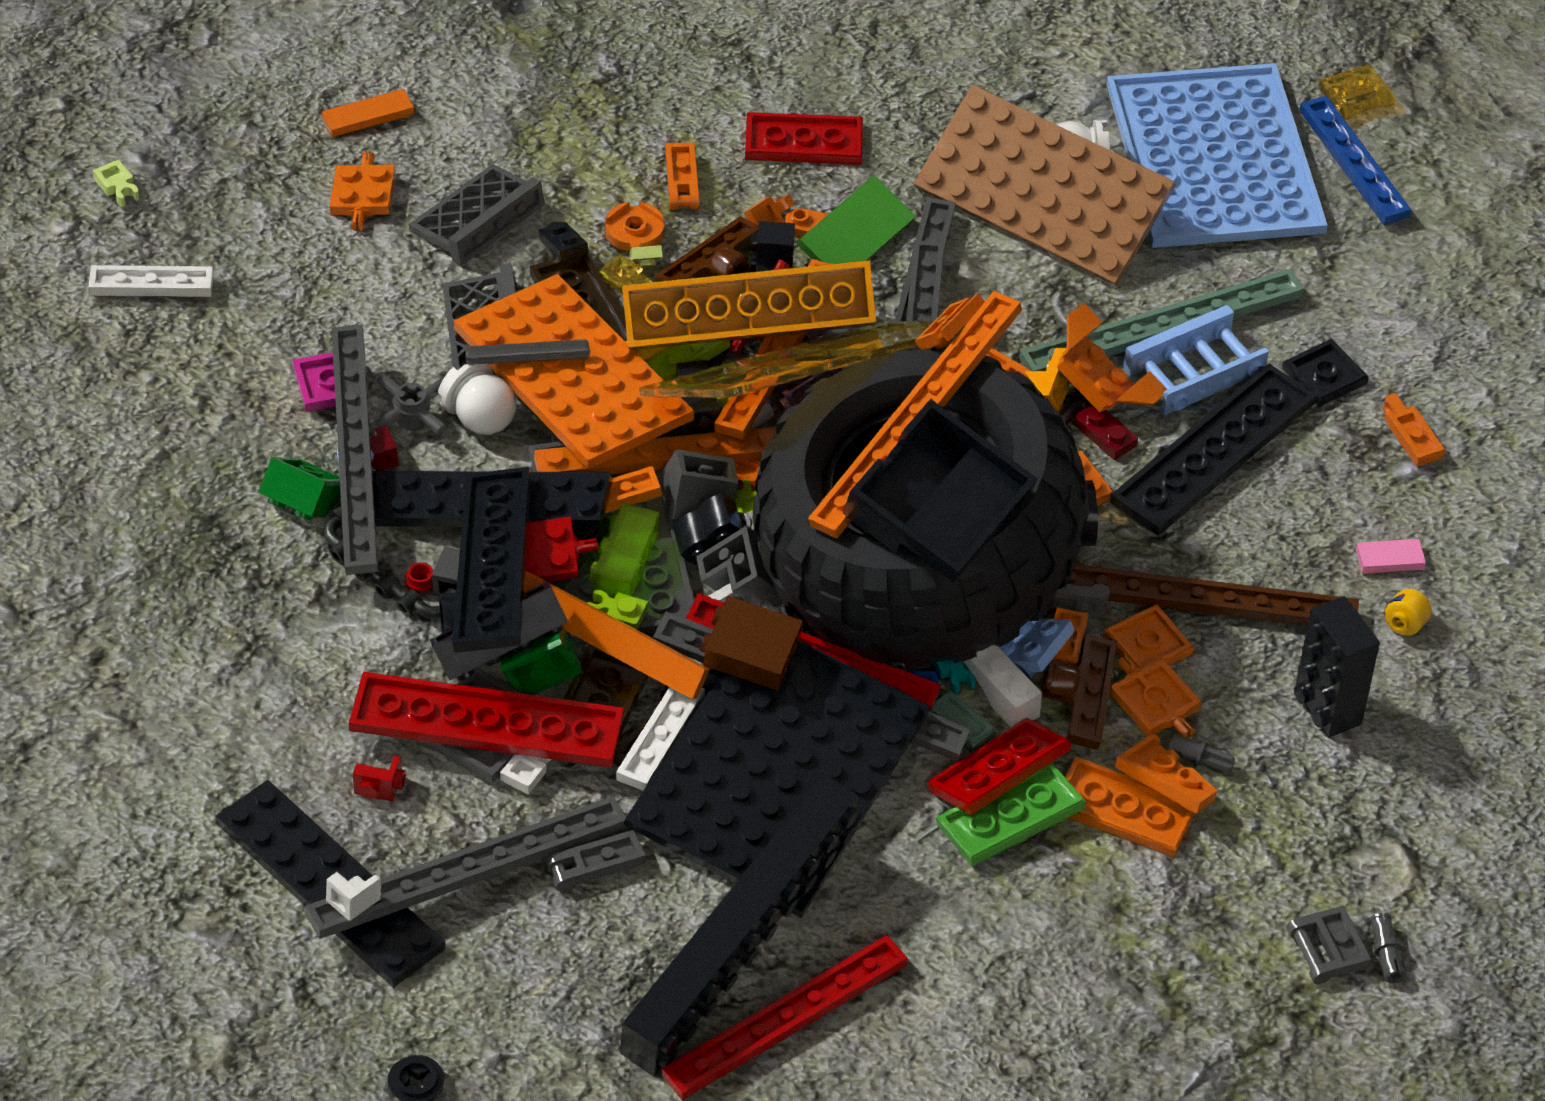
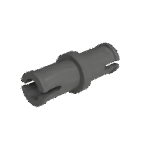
[1369,913,1406,983]

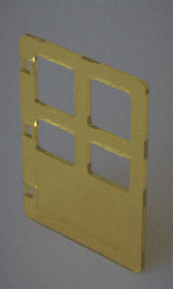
[639,320,964,398]

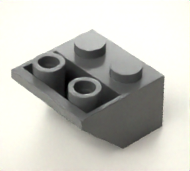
[661,449,738,523]

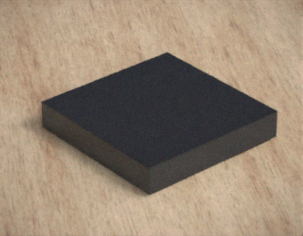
[1282,338,1369,407]

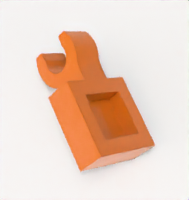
[743,194,795,225]

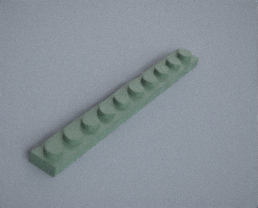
[1019,269,1304,371]

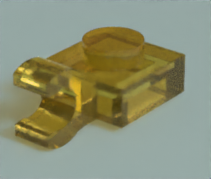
[600,254,652,292]

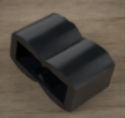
[673,493,743,564]

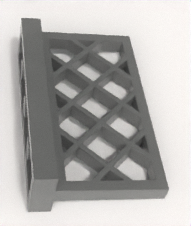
[409,164,545,266]
[442,262,518,371]

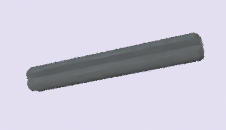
[465,339,590,365]

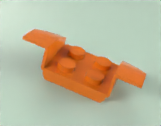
[1057,303,1167,412]

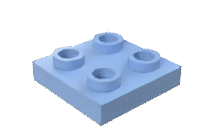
[999,619,1075,681]

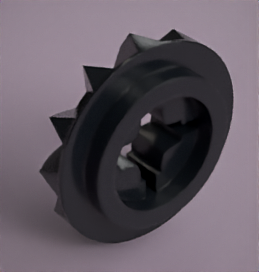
[388,1055,445,1101]

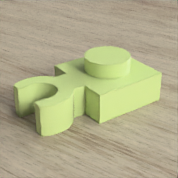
[92,159,139,207]

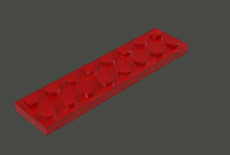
[349,671,624,768]

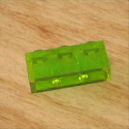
[589,503,660,599]

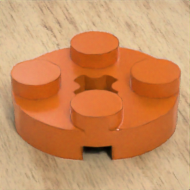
[605,202,665,255]

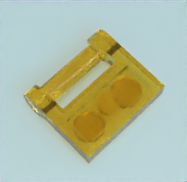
[1319,64,1395,121]

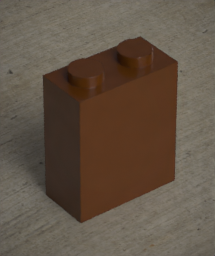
[700,596,803,691]

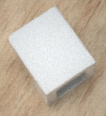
[326,872,381,921]

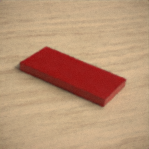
[745,112,863,165]
[927,718,1072,815]

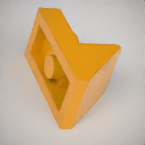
[1025,348,1071,412]

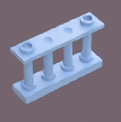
[1123,305,1269,416]

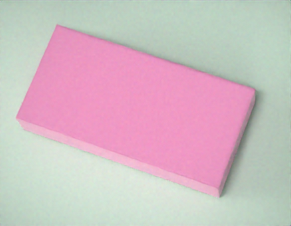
[1356,539,1426,574]

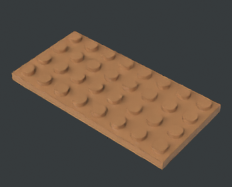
[913,85,1176,286]

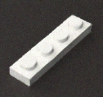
[88,265,214,297]
[616,687,705,791]

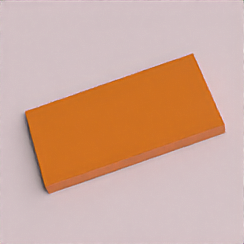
[1065,756,1196,858]

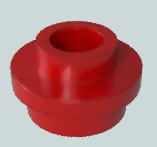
[405,562,434,593]

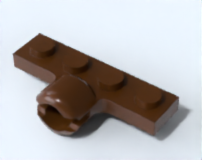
[655,216,758,282]
[1041,633,1117,750]

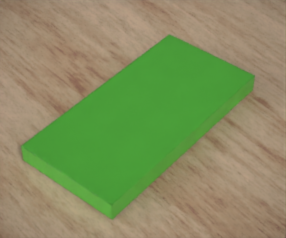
[797,175,916,264]
[936,763,1086,867]

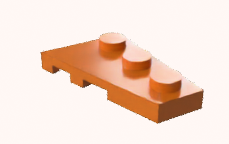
[1115,733,1218,814]

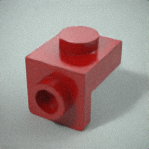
[353,756,406,802]

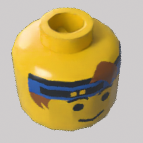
[1384,589,1432,636]

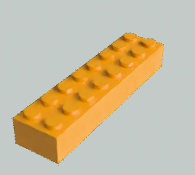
[622,261,876,350]

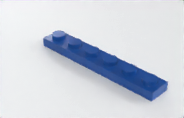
[1300,96,1411,225]

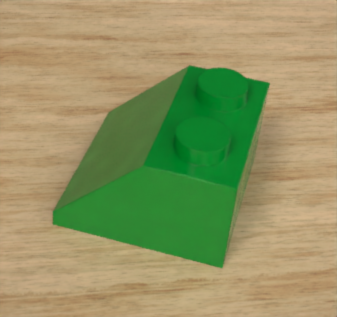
[258,457,341,520]
[500,629,583,695]

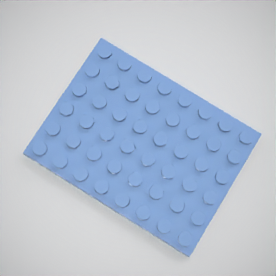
[1106,63,1328,248]

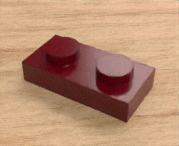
[1073,405,1138,460]

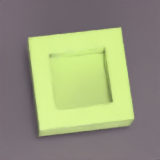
[629,245,663,268]

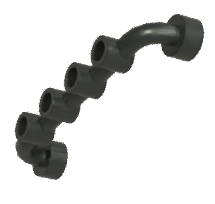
[324,503,456,619]

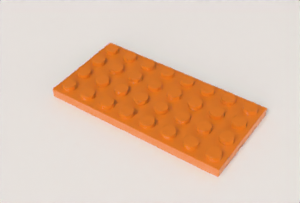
[454,274,694,469]

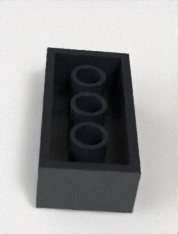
[1294,596,1380,738]

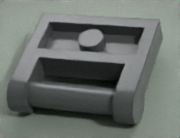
[1286,906,1371,984]

